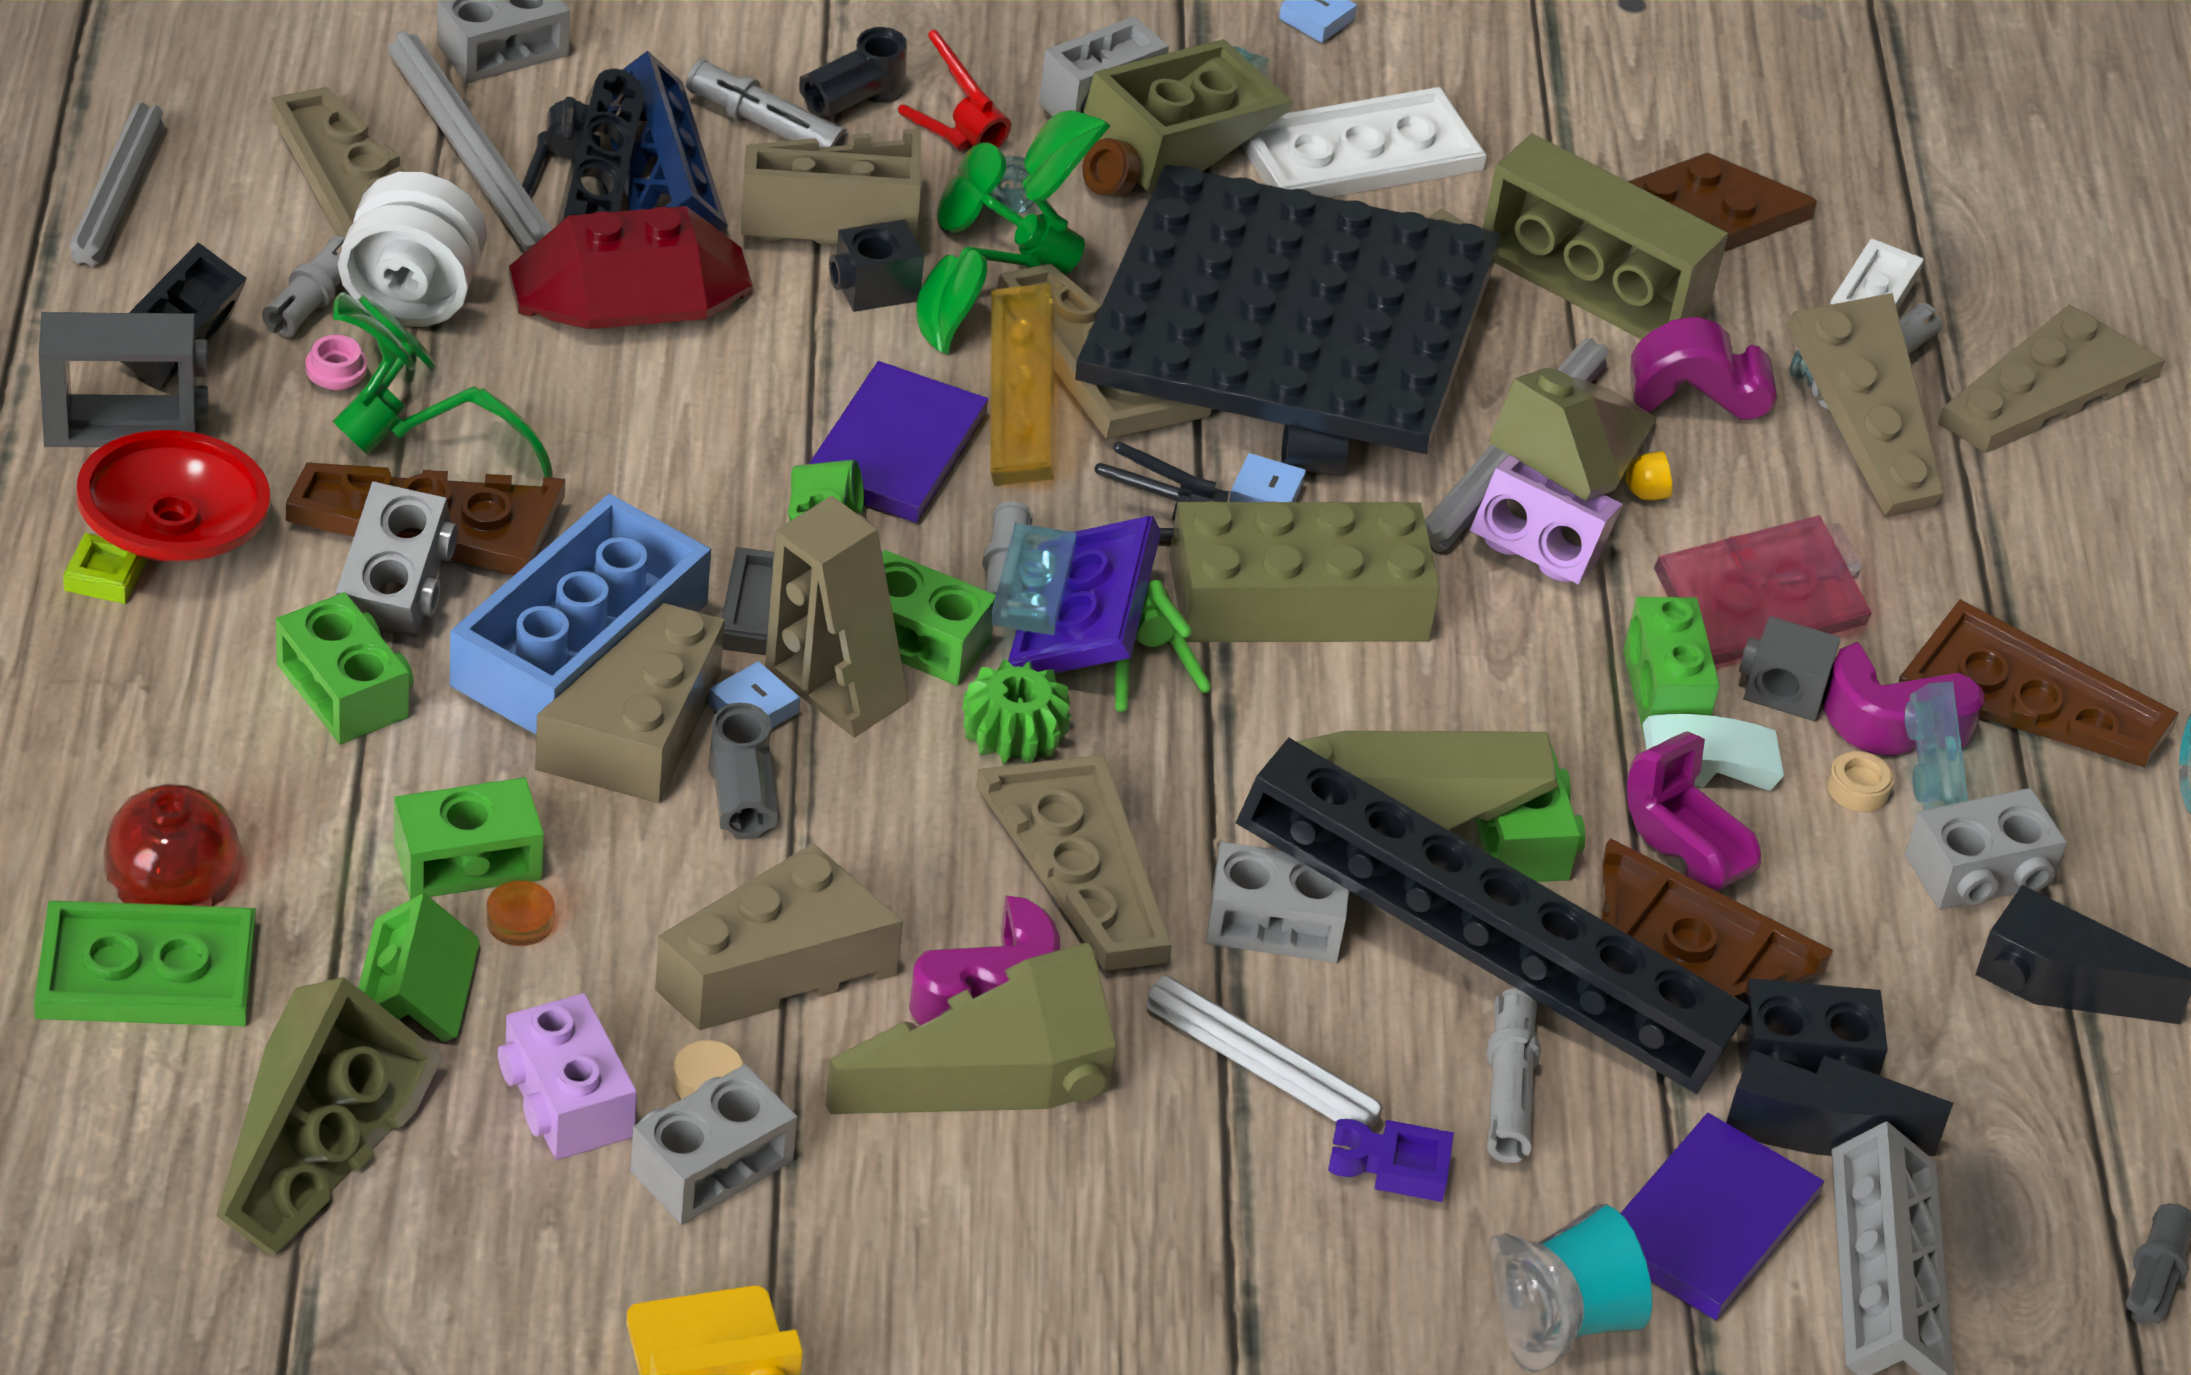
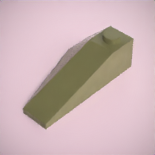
[1488,368,1657,501]
[1281,731,1558,830]
[825,942,1116,1114]
[216,977,444,1255]

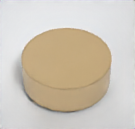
[1827,751,1894,812]
[673,1040,743,1099]

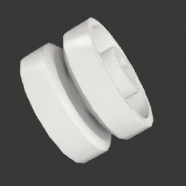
[337,172,488,327]

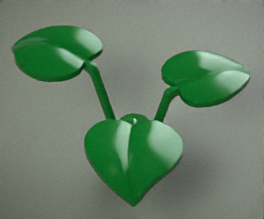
[916,110,1111,355]
[332,292,553,478]

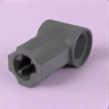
[708,702,778,839]

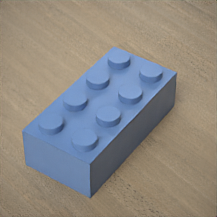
[449,493,711,735]

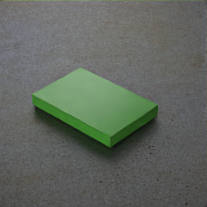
[34,900,256,1026]

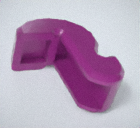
[1630,317,1777,420]
[1823,642,1984,756]
[1627,731,1761,892]
[909,895,1060,1025]

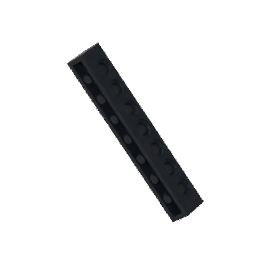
[1235,737,1750,1095]

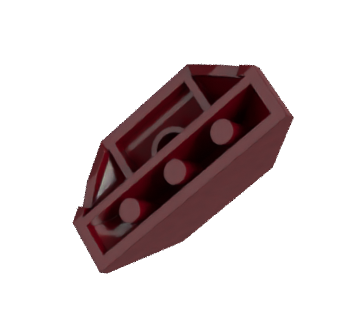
[508,206,753,329]

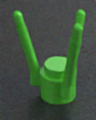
[1115,580,1211,713]

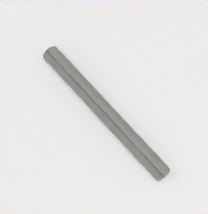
[388,31,552,252]
[1425,338,1609,552]

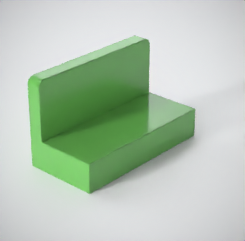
[358,893,479,1043]

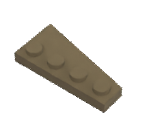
[271,87,406,245]
[996,264,1211,439]
[1786,293,1944,517]
[1938,304,2165,453]
[976,755,1172,971]

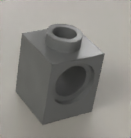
[1739,616,1841,721]

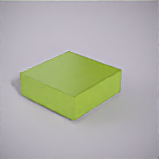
[63,533,147,604]

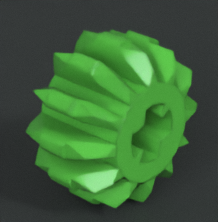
[962,659,1071,765]

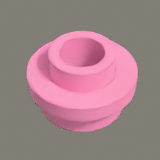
[305,335,367,390]

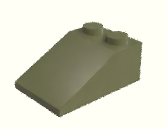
[1083,39,1293,191]

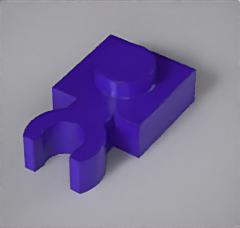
[1328,1119,1454,1202]

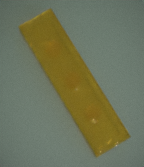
[990,283,1054,486]

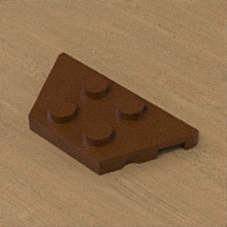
[1627,152,1817,252]
[1600,838,1834,1001]

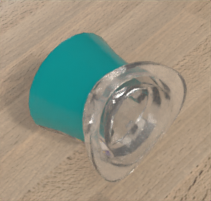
[1489,1204,1652,1372]

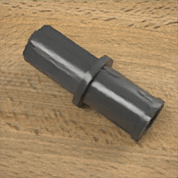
[2126,1203,2191,1324]

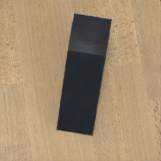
[1975,885,2191,1024]

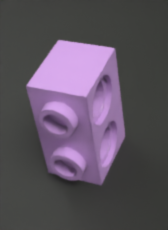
[1470,455,1623,585]

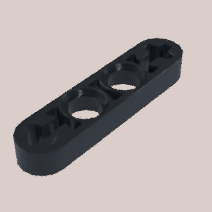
[556,68,644,226]

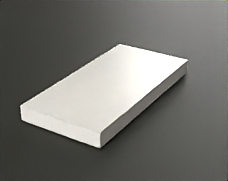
[1241,87,1487,198]

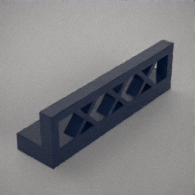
[607,50,728,232]

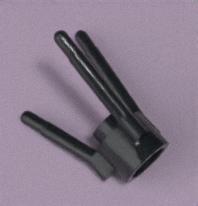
[522,97,608,197]
[1094,442,1230,542]

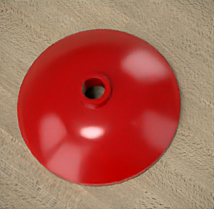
[76,430,270,562]

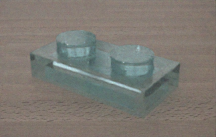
[992,523,1077,635]
[1905,681,1968,810]

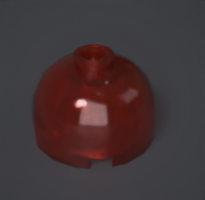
[103,783,241,906]

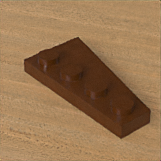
[286,462,565,575]
[1898,599,2179,767]

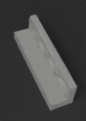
[1832,1121,1954,1375]

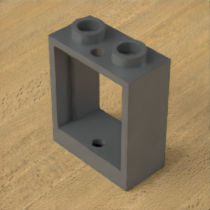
[38,312,209,447]

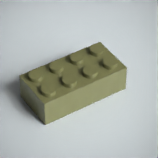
[1483,133,1728,340]
[1169,501,1440,642]

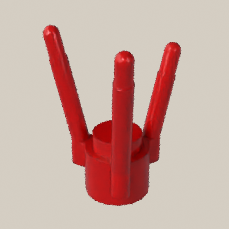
[898,30,1012,152]

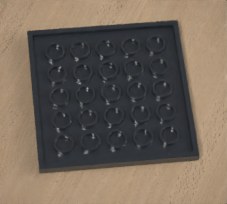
[1075,164,1501,454]

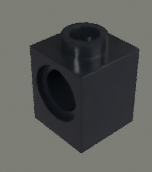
[829,219,924,312]

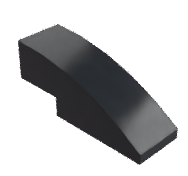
[1726,1050,1954,1156]

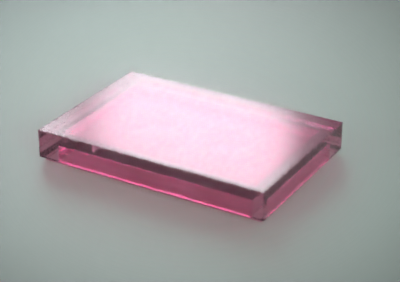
[1654,515,1872,665]

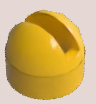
[1625,451,1673,501]

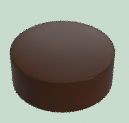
[1082,138,1140,198]

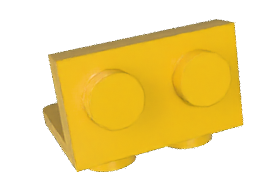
[626,1285,803,1375]

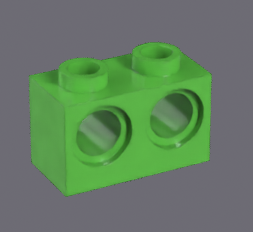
[882,549,997,686]
[276,592,414,745]
[1623,597,1720,739]

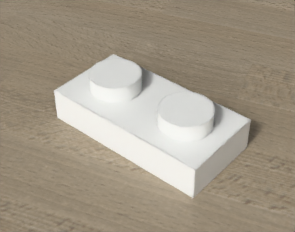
[1830,238,1924,310]

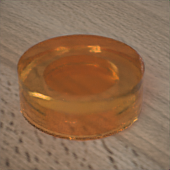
[486,881,555,946]

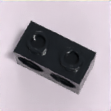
[120,242,247,391]
[1737,978,1888,1076]

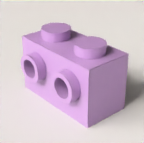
[498,993,637,1160]

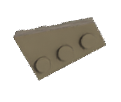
[741,128,921,245]
[765,496,909,738]
[535,603,725,803]
[655,843,903,1030]

